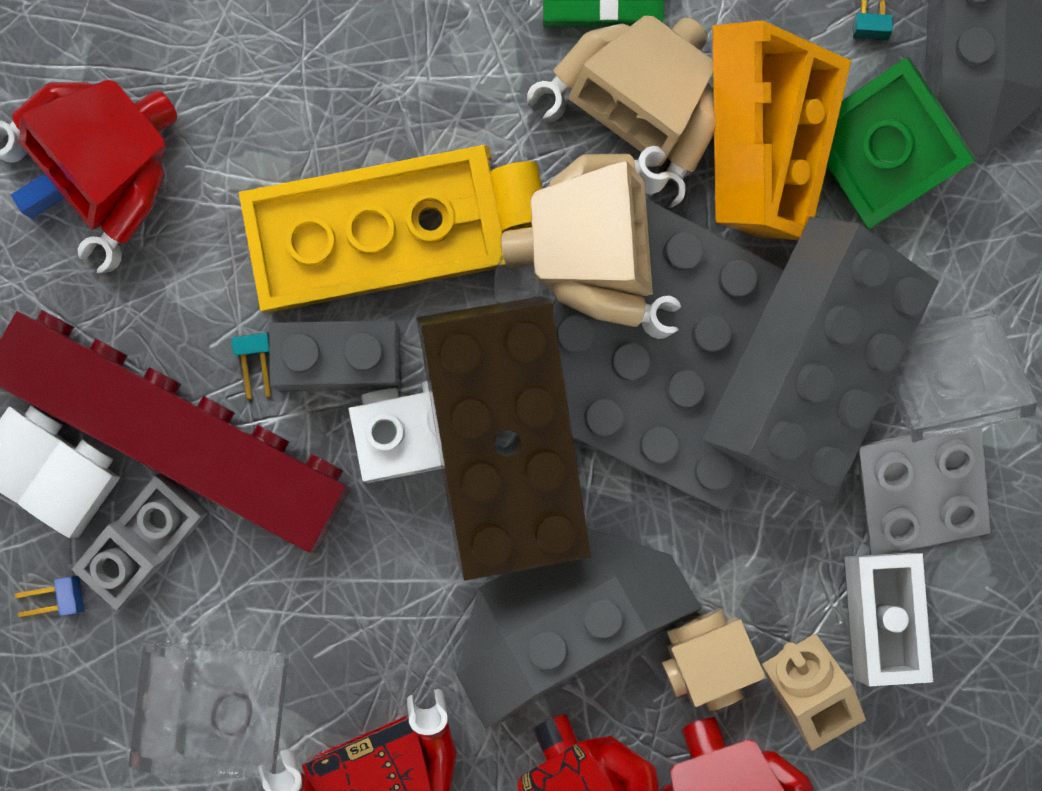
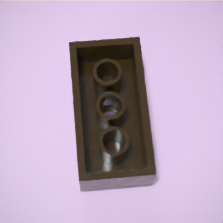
[416,296,591,581]

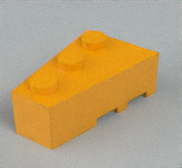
[712,20,851,240]

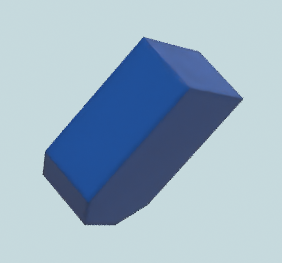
[10,173,65,219]

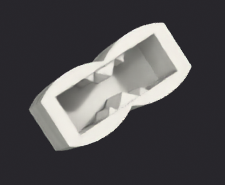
[0,405,120,538]

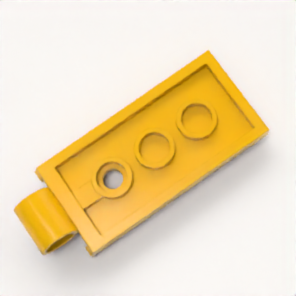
[238,145,543,314]

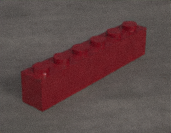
[0,309,351,553]

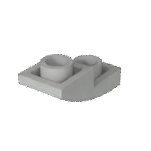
[71,473,209,611]

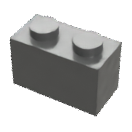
[269,320,401,392]

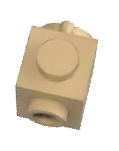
[662,609,766,711]
[762,633,866,751]

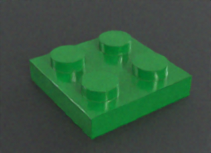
[827,57,977,229]

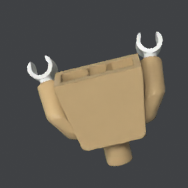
[527,16,716,208]
[501,146,681,339]

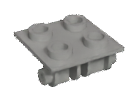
[852,420,991,555]

